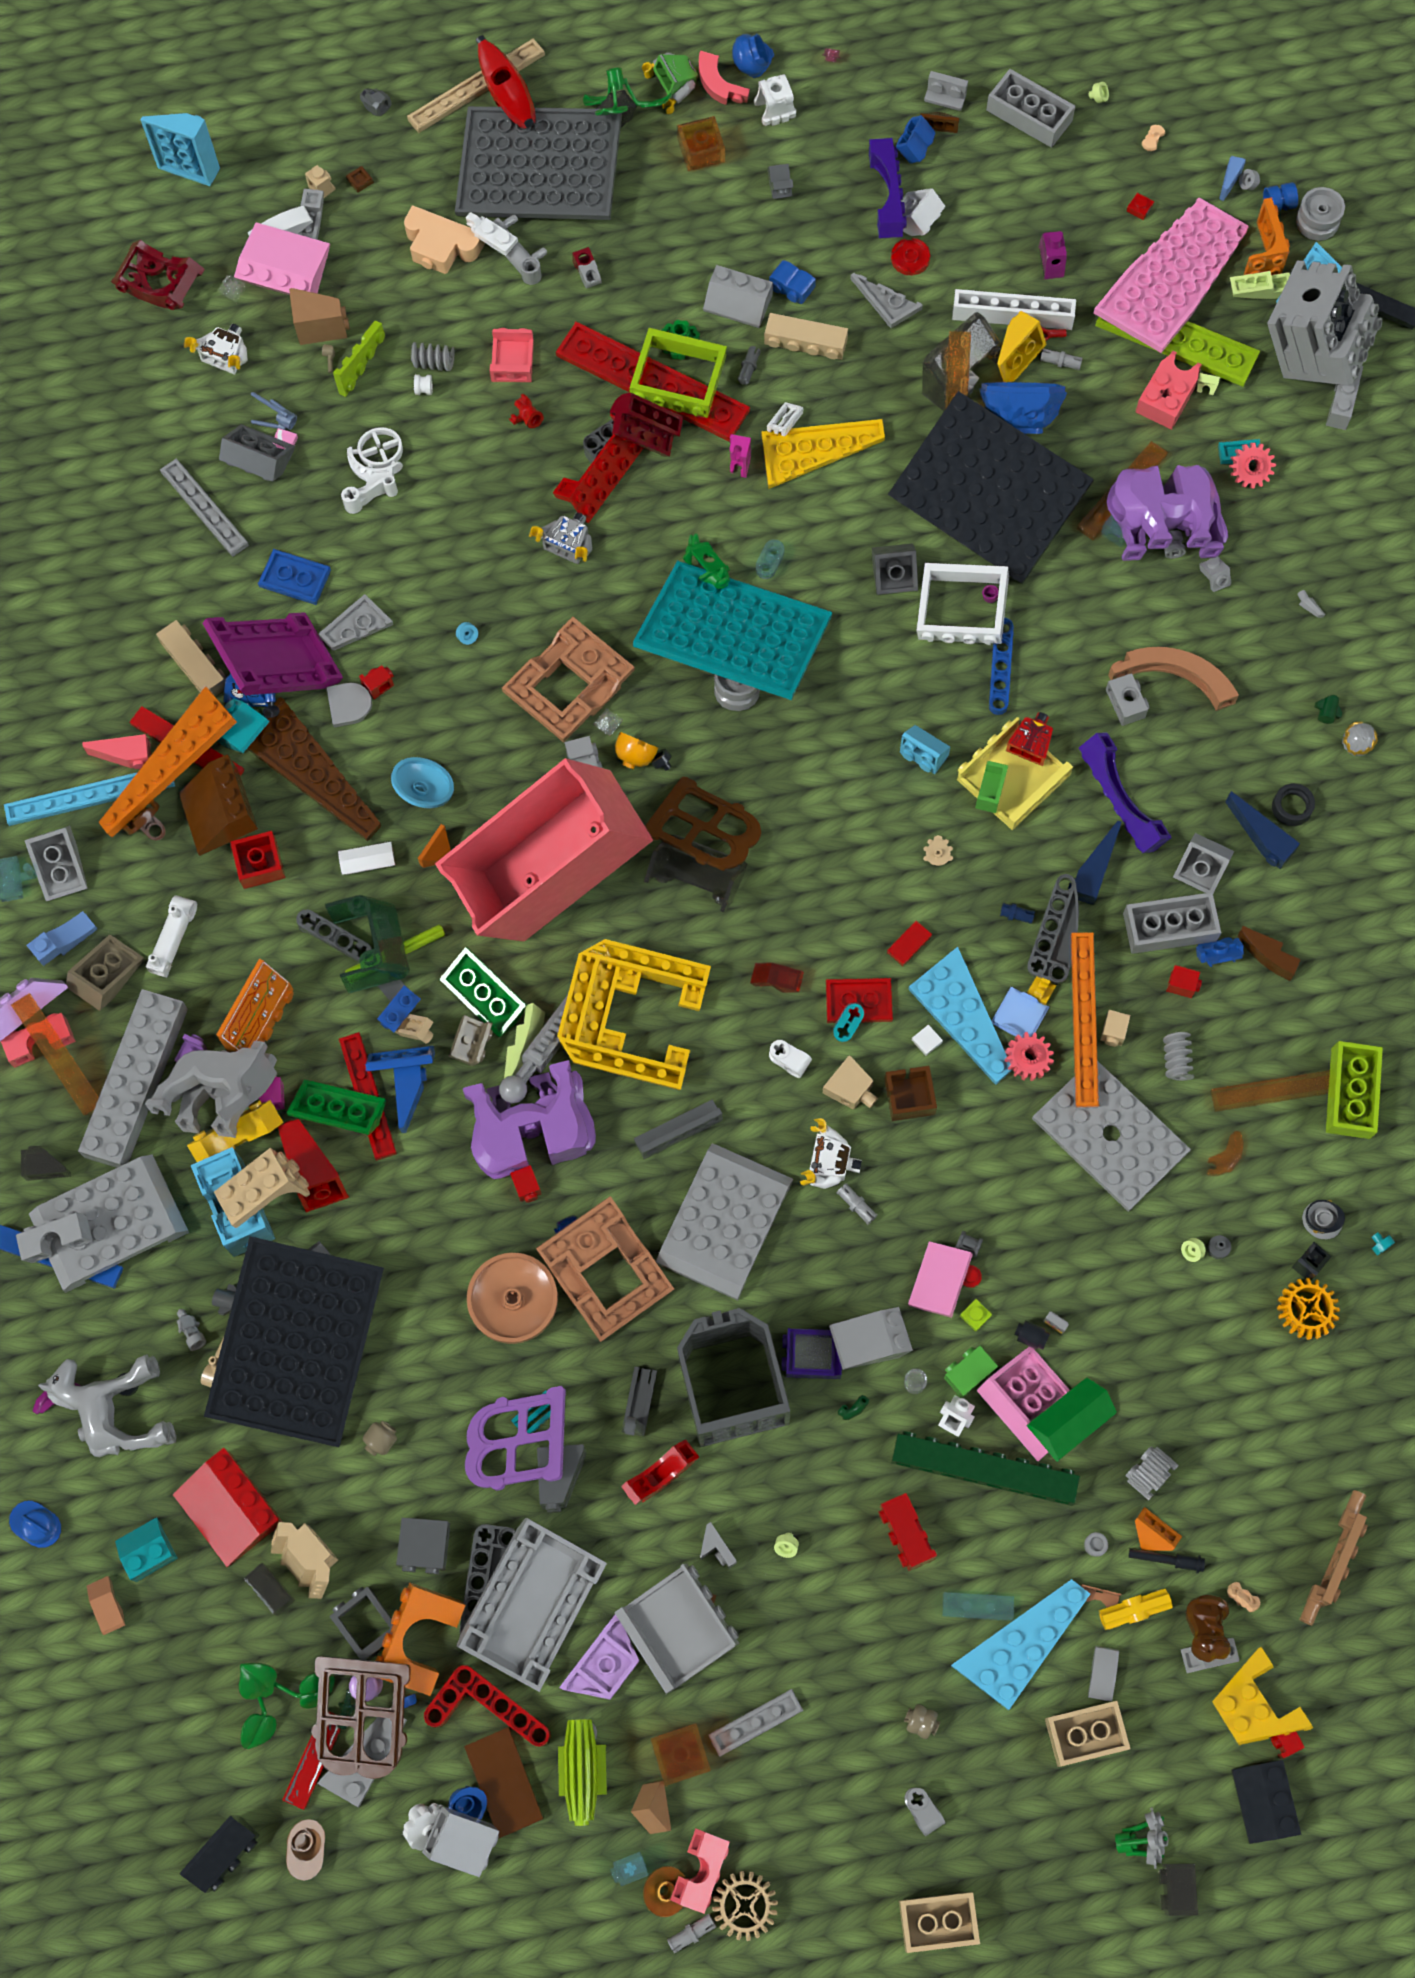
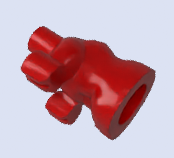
[509,394,544,429]

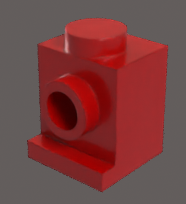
[359,665,394,699]
[1270,1731,1305,1759]

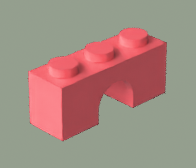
[1,1013,76,1068]
[670,1829,730,1914]

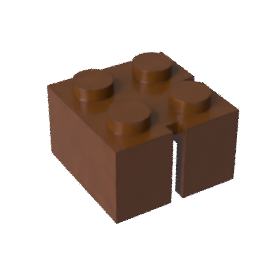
[884,1066,937,1121]

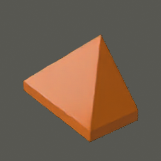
[418,824,451,868]
[1135,1507,1182,1551]

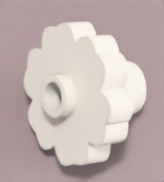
[403,1803,442,1851]

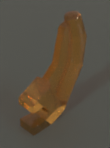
[1207,1131,1244,1176]

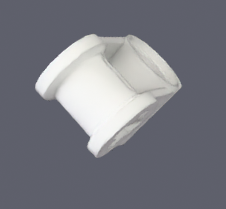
[769,1040,812,1078]

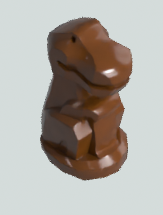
[1186,1595,1231,1662]

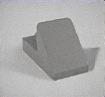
[700,1522,737,1569]

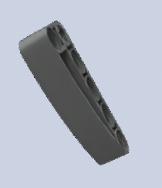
[1027,874,1079,985]
[460,1524,516,1634]

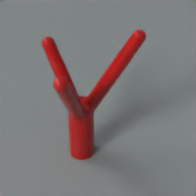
[1041,327,1067,341]

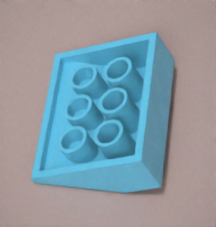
[140,113,220,186]

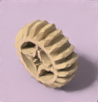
[712,1871,778,1941]

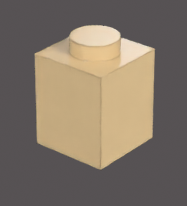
[1100,1010,1130,1047]

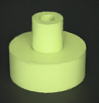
[1089,82,1109,103]
[1181,1238,1206,1262]
[774,1533,799,1558]

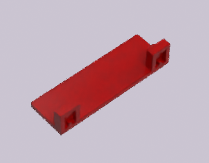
[553,414,643,523]

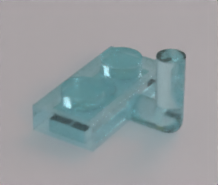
[0,856,37,902]

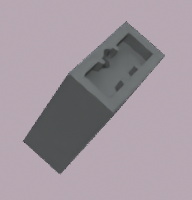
[330,1587,393,1660]

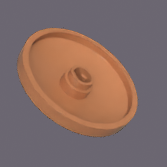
[467,1253,558,1344]

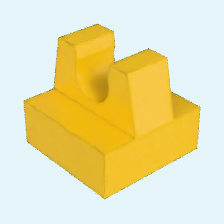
[1027,977,1056,1005]

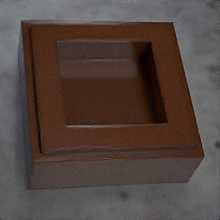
[346,166,374,193]

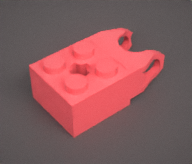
[1135,351,1202,430]

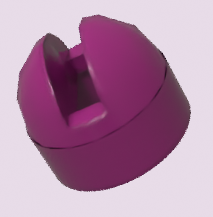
[982,585,999,603]

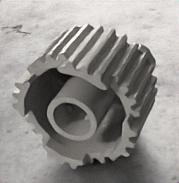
[1126,1446,1179,1500]

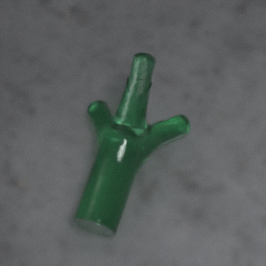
[337,1689,356,1729]

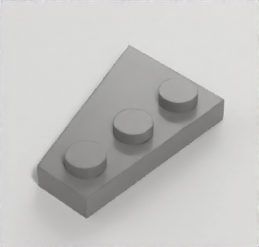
[319,594,393,651]

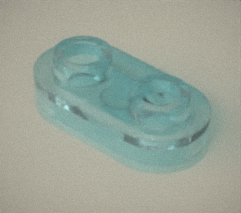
[756,540,784,579]

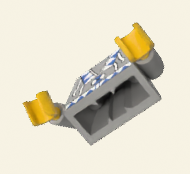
[529,512,592,564]

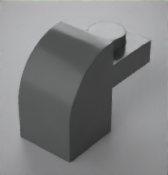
[767,164,793,199]

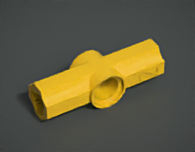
[1099,1589,1173,1630]

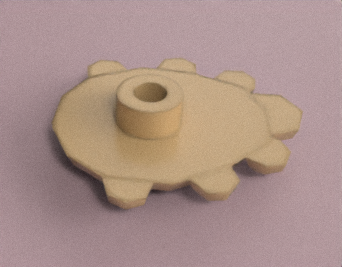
[923,835,953,866]

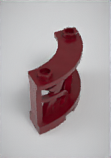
[111,240,205,310]

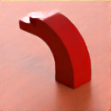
[621,1439,700,1505]

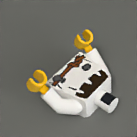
[184,324,248,375]
[800,1118,862,1189]

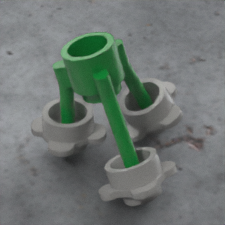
[1115,1807,1168,1869]

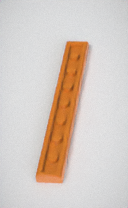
[1071,933,1099,1108]

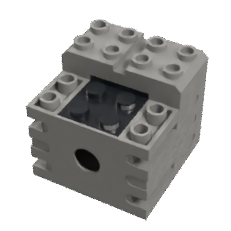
[1267,260,1382,386]

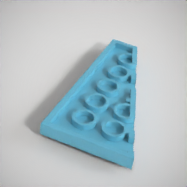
[908,947,1013,1085]
[951,1579,1090,1710]

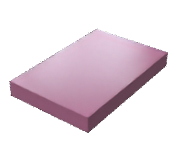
[908,1241,973,1318]

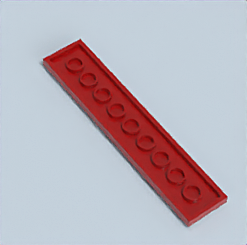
[556,322,750,442]

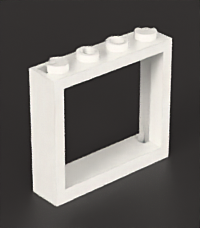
[917,563,1009,645]

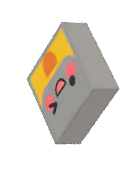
[1043,1311,1069,1335]

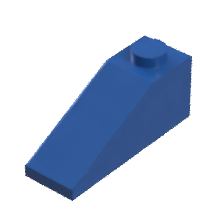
[393,1065,427,1133]

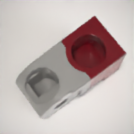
[572,247,602,289]

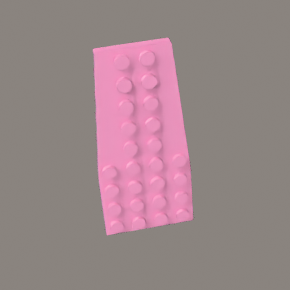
[1094,198,1248,353]

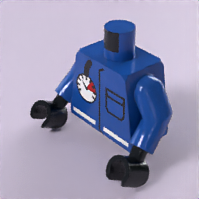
[223,673,280,719]

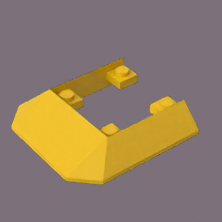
[557,939,711,1090]

